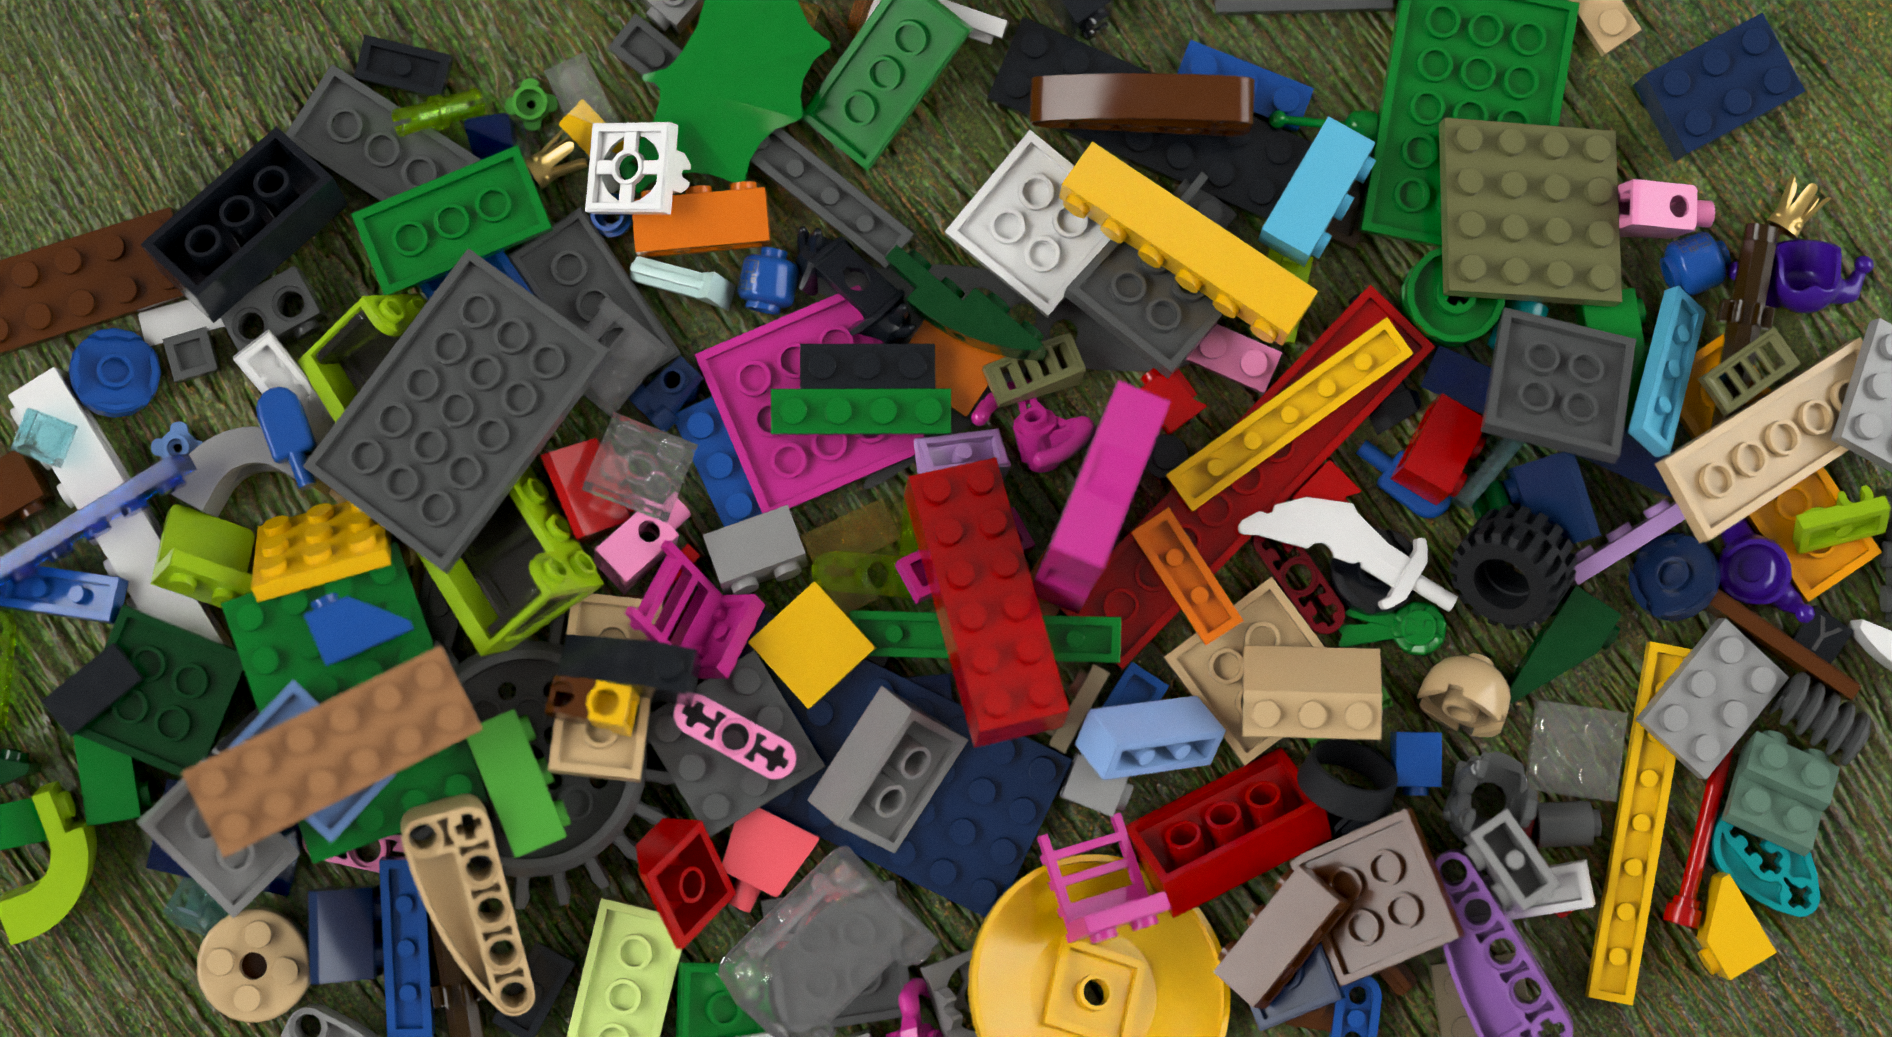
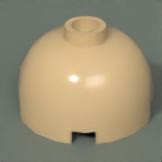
[1417,653,1511,737]

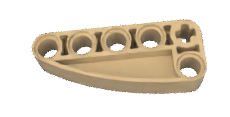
[400,794,535,1016]

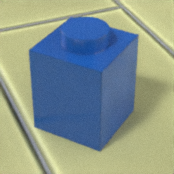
[1390,732,1442,796]

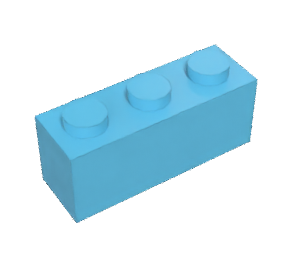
[1258,116,1376,267]

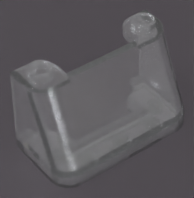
[718,846,939,1037]

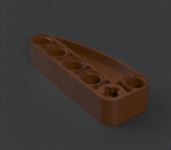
[1029,73,1255,136]

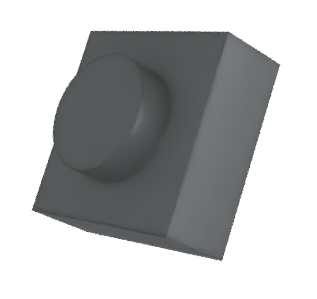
[162,327,221,384]

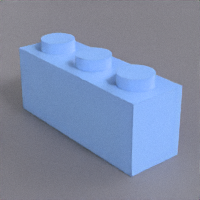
[1075,696,1226,780]

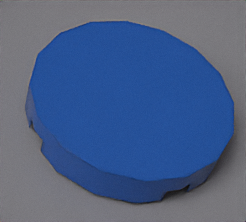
[68,328,161,418]

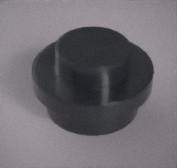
[1145,434,1188,479]

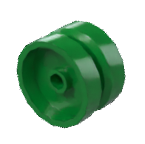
[1399,247,1505,349]

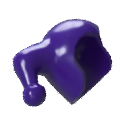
[1727,239,1874,314]
[1718,518,1815,623]

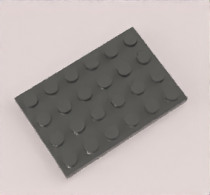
[302,248,613,574]

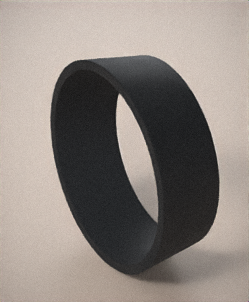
[1297,739,1398,822]

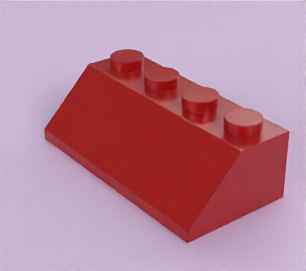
[1125,747,1332,918]

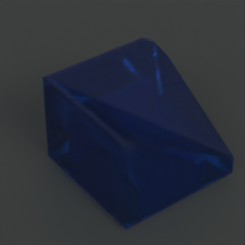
[464,113,517,160]

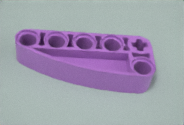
[1435,849,1573,1037]

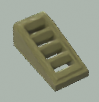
[1698,327,1801,416]
[982,333,1086,408]

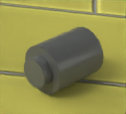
[1532,801,1602,848]

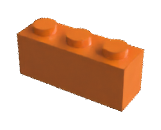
[632,181,772,258]

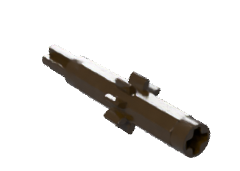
[1710,223,1779,428]
[430,917,487,1037]

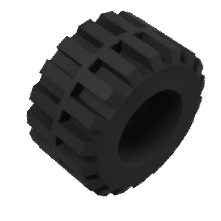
[1450,505,1577,630]

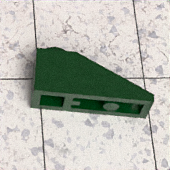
[1507,585,1622,704]

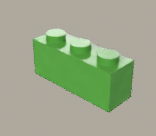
[466,709,572,858]

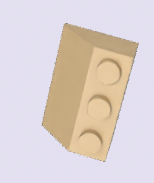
[1242,646,1382,740]

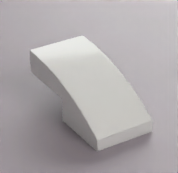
[1848,619,1892,672]

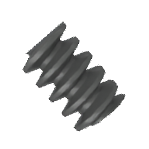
[1768,671,1871,766]

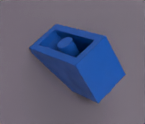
[304,592,415,667]

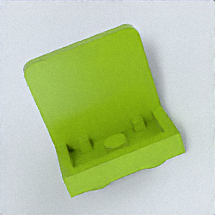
[150,504,255,608]

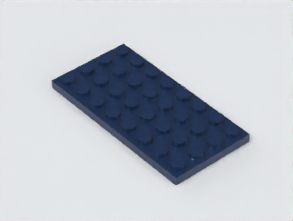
[737,609,1073,917]

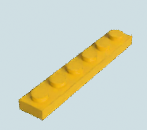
[1165,317,1414,512]

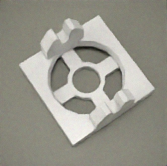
[585,122,691,215]

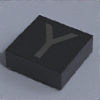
[1791,605,1853,664]

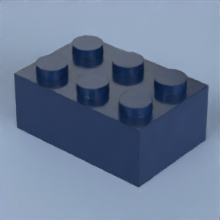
[1633,13,1805,162]

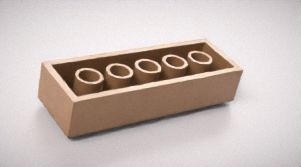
[181,645,483,858]

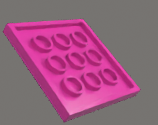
[694,285,924,514]

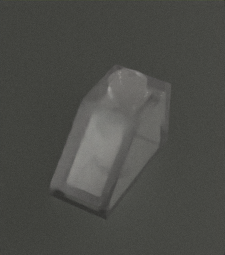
[544,52,624,160]

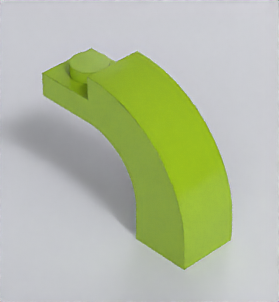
[0,780,97,945]

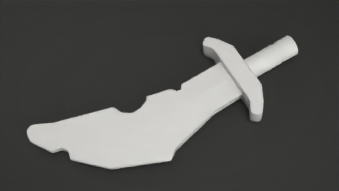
[1238,497,1458,612]

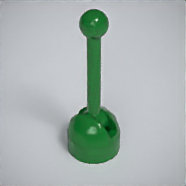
[1269,110,1378,141]

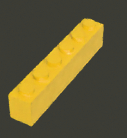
[1059,142,1318,346]

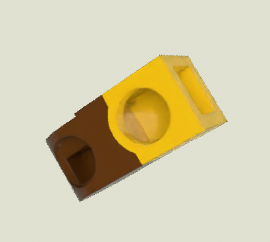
[545,676,640,737]

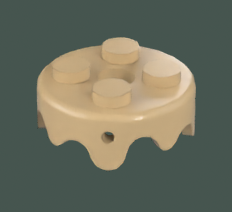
[197,907,310,1023]

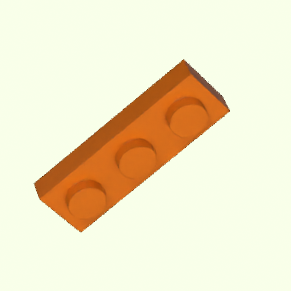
[1130,507,1244,646]

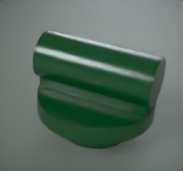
[1472,480,1511,520]

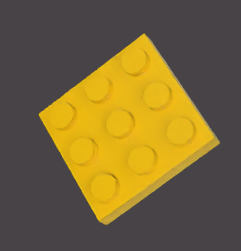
[251,501,392,602]

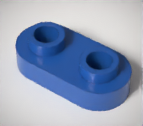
[1329,976,1382,1037]

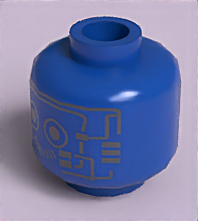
[1660,232,1731,296]
[737,247,800,315]

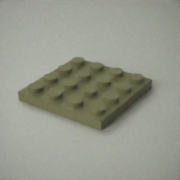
[1439,118,1622,307]

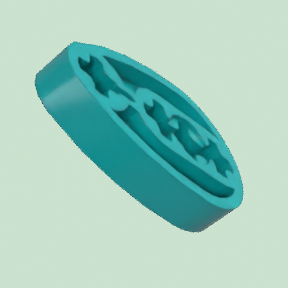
[1709,810,1820,917]

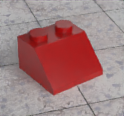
[541,438,638,544]
[636,818,736,950]

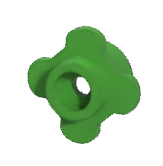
[505,78,558,132]

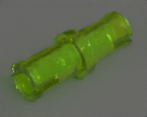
[391,88,485,137]

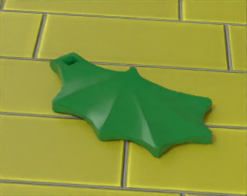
[619,0,832,194]

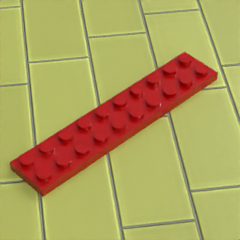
[1058,284,1435,669]

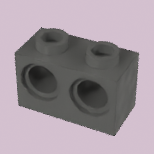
[220,265,328,351]

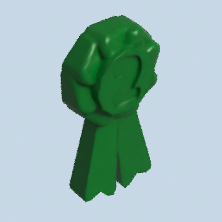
[1338,601,1447,657]

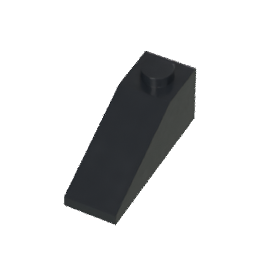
[557,634,701,706]

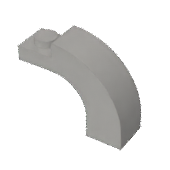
[164,426,331,518]

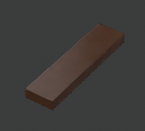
[1705,589,1861,700]

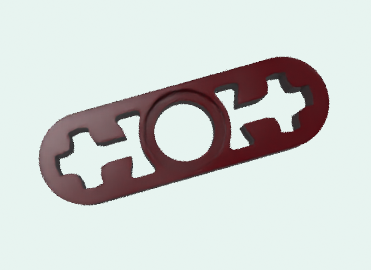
[1251,535,1345,634]

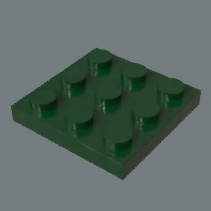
[76,605,245,778]

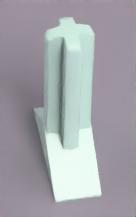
[630,256,736,311]

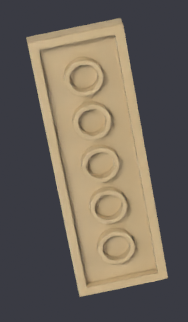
[1655,337,1863,543]

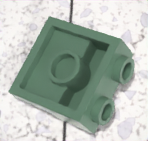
[1721,730,1840,857]

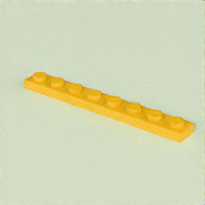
[1585,641,1692,1006]

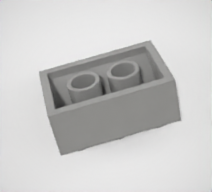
[807,686,968,854]

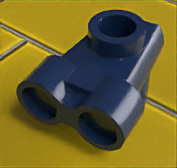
[627,355,704,433]

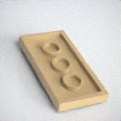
[548,593,664,783]

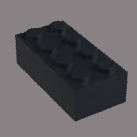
[140,126,348,323]

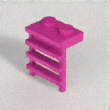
[624,540,765,679]
[1037,812,1171,944]

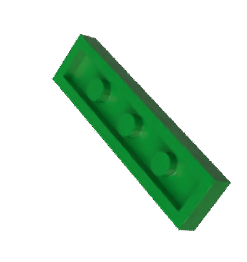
[771,389,951,435]

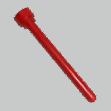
[1663,745,1735,929]

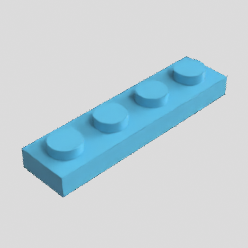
[1628,286,1706,457]

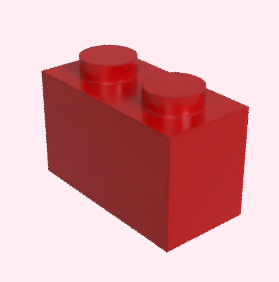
[1390,393,1487,506]

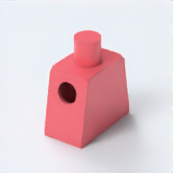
[722,807,821,913]

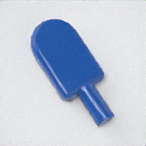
[256,387,317,491]
[1356,439,1452,519]

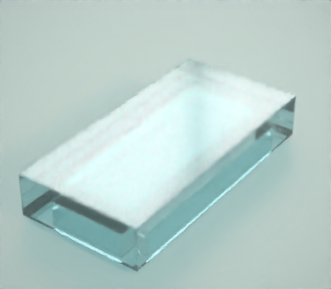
[1451,437,1525,509]

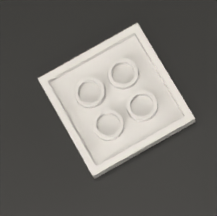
[945,130,1111,318]

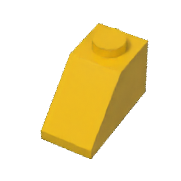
[1696,872,1777,980]

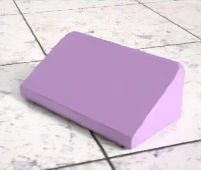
[914,428,1011,481]

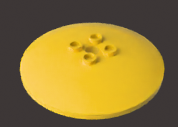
[968,854,1231,1037]

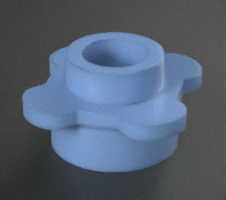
[151,421,203,474]

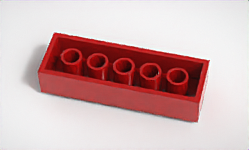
[904,457,1070,748]

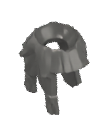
[1442,750,1539,843]

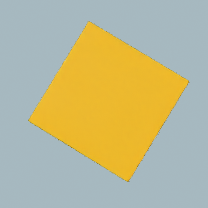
[748,581,876,709]

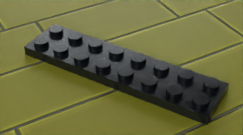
[987,17,1313,222]

